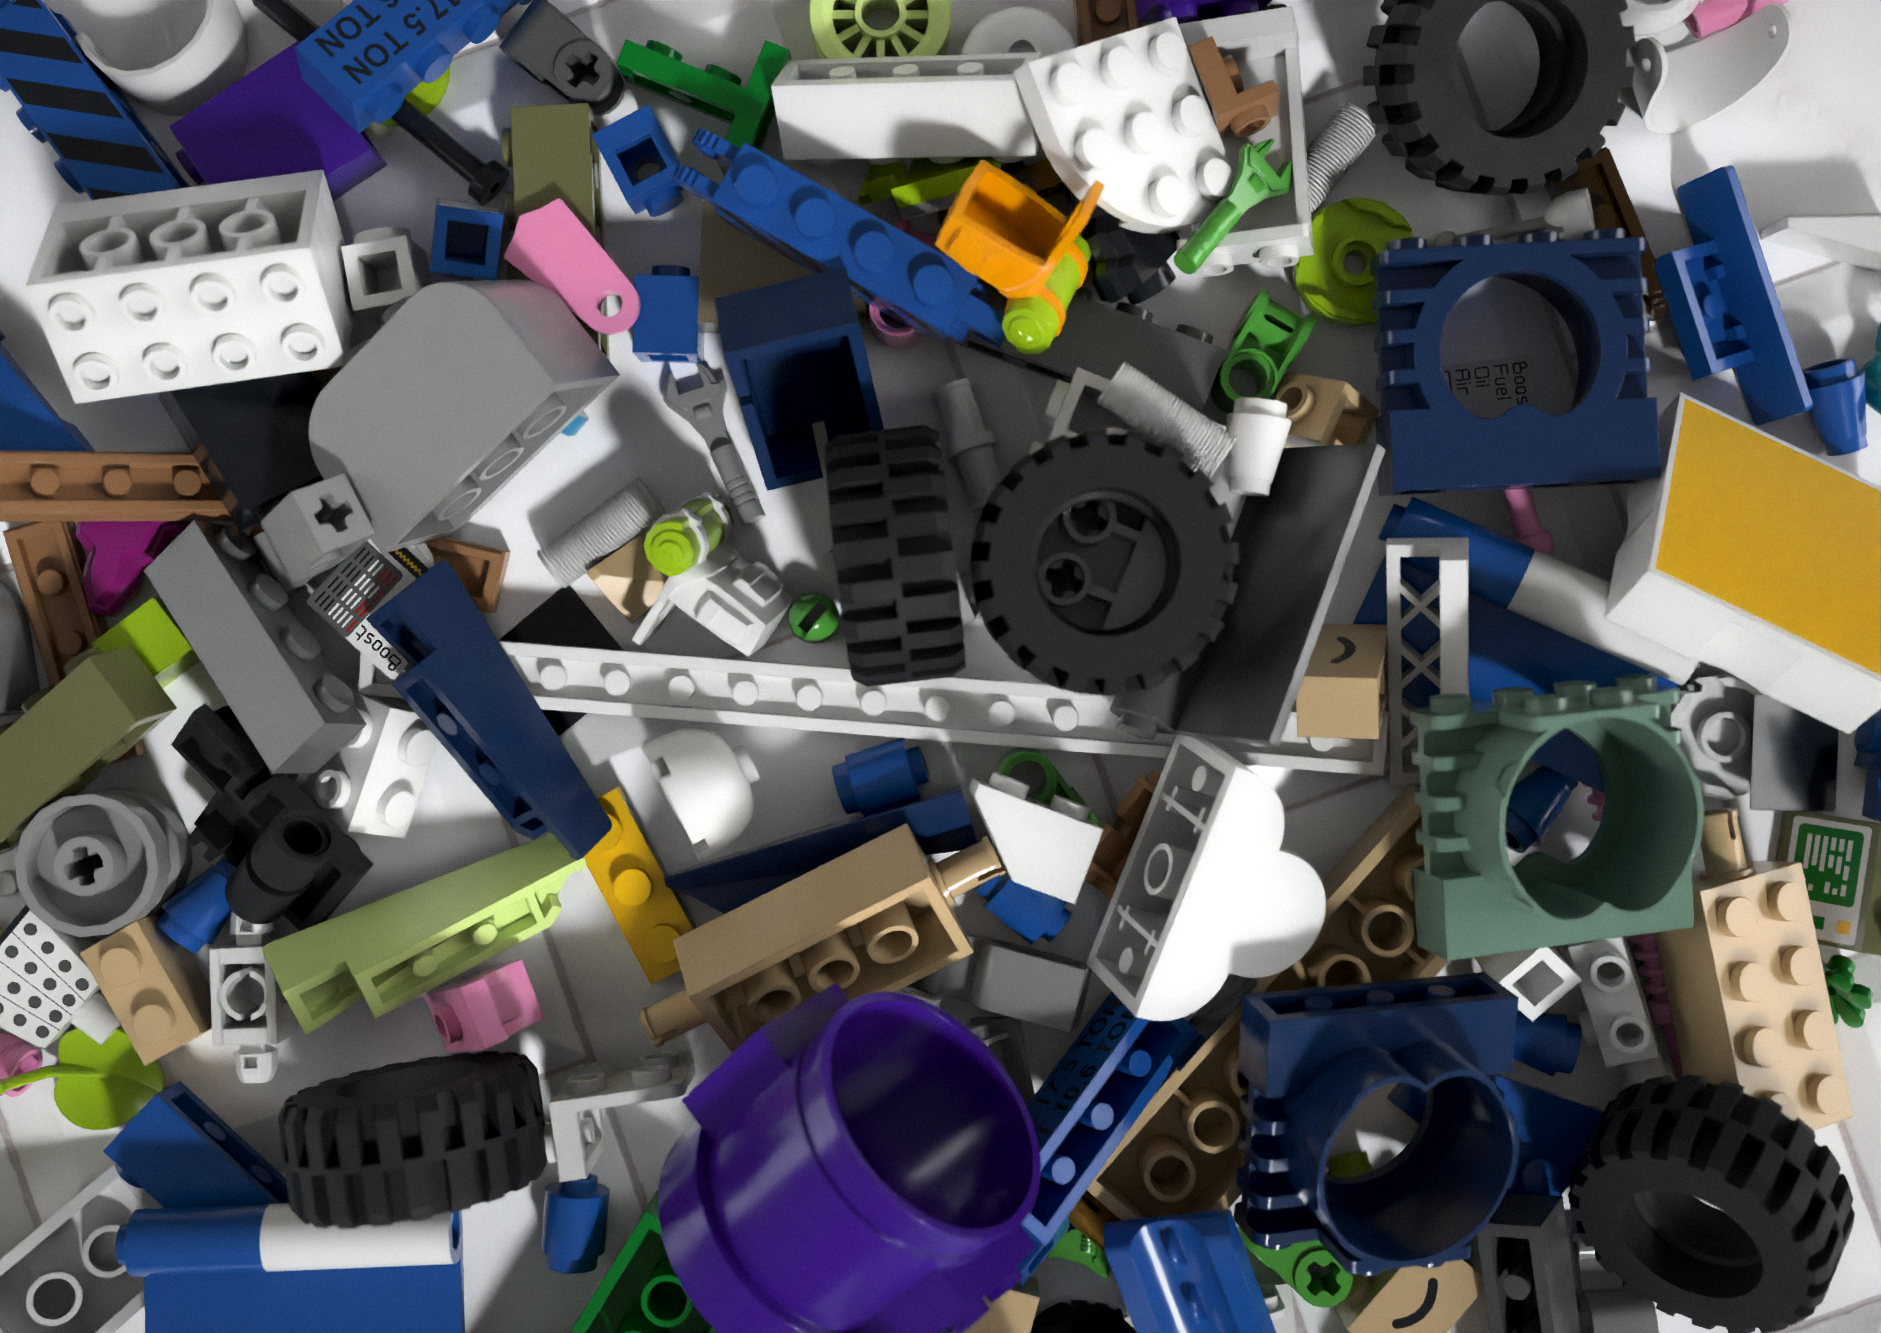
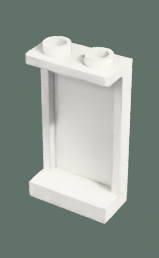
[1176,6,1314,277]

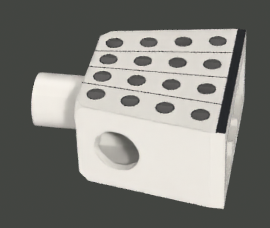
[0,904,121,1048]

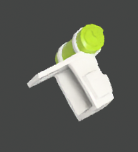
[632,491,792,657]

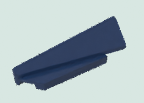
[366,561,612,860]
[664,785,978,914]

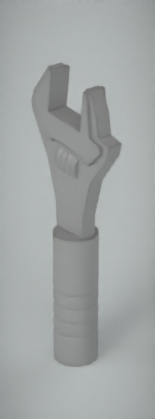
[663,363,766,526]

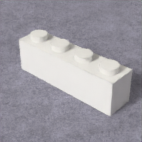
[771,52,1042,166]

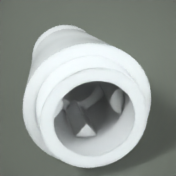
[1226,397,1292,497]

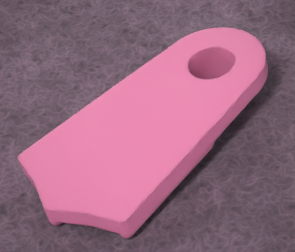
[504,198,641,335]

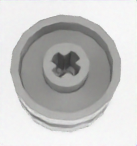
[14,788,193,937]

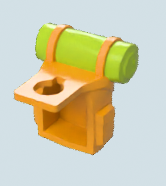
[935,159,1105,354]

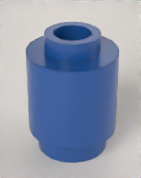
[832,738,931,815]
[975,873,1072,945]
[540,1173,610,1274]

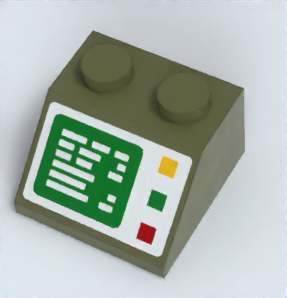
[1775,811,1881,956]

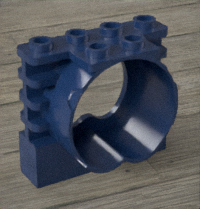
[1370,228,1661,496]
[1234,972,1519,1276]

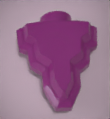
[75,521,192,618]

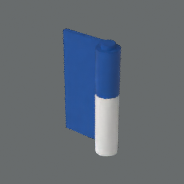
[1353,496,1699,793]
[115,1203,465,1333]

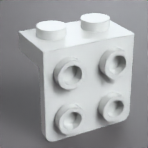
[272,688,439,839]
[543,1051,696,1182]

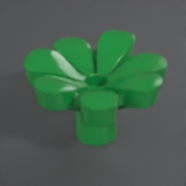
[1823,955,1873,1028]

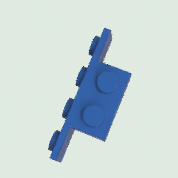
[1654,165,1813,426]

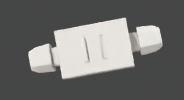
[209,911,298,1083]

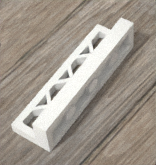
[1386,537,1469,784]

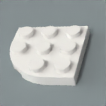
[1013,17,1235,234]

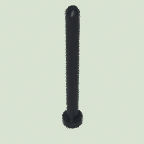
[252,0,510,205]

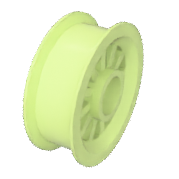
[809,0,951,59]

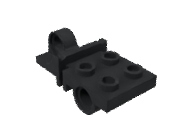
[171,703,374,931]

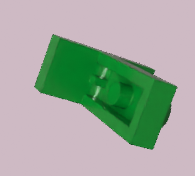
[616,39,792,176]

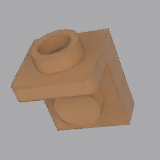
[1188,36,1279,139]

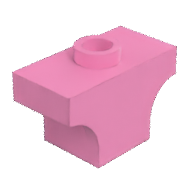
[424,959,545,1053]

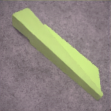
[262,833,587,1035]

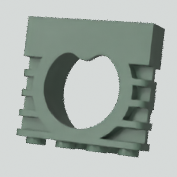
[1409,674,1704,961]

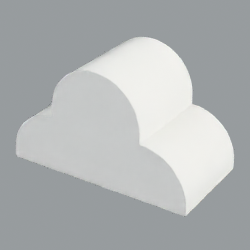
[1086,735,1326,1021]

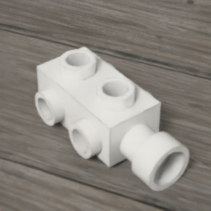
[1561,937,1676,1089]

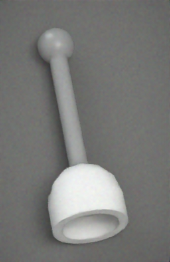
[1434,188,1595,247]

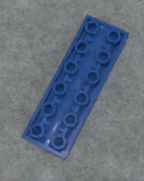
[1103,1209,1276,1333]

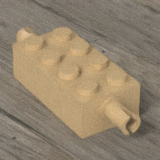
[1655,808,1853,1131]
[639,823,1006,1053]

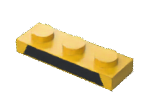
[584,786,697,985]

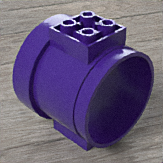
[658,983,1041,1333]

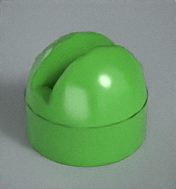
[788,592,840,643]

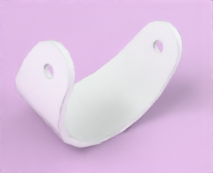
[75,0,249,116]
[1626,3,1795,134]

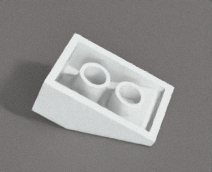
[0,1163,162,1333]

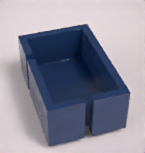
[714,267,884,491]

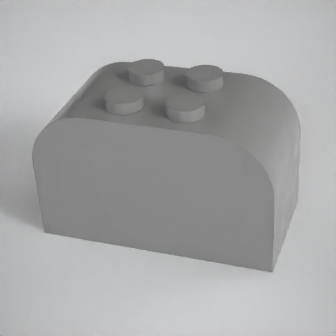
[309,279,620,553]

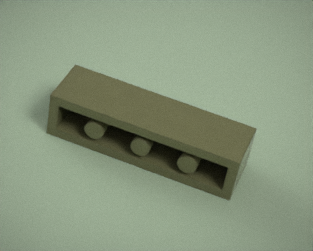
[501,103,610,361]
[0,646,177,855]

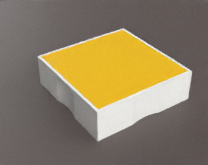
[1604,392,1881,734]

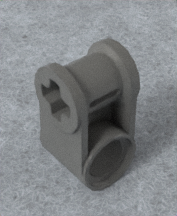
[498,0,625,116]

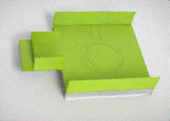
[858,156,1002,221]

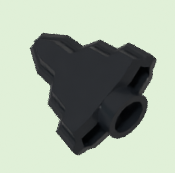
[1062,181,1180,305]

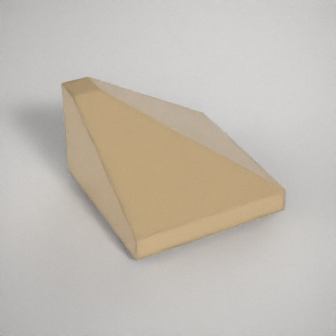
[586,535,669,624]

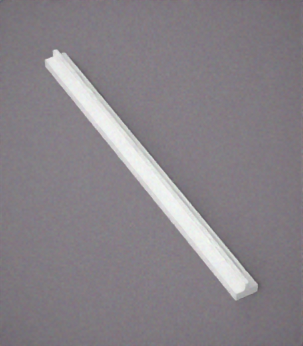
[358,640,1390,776]

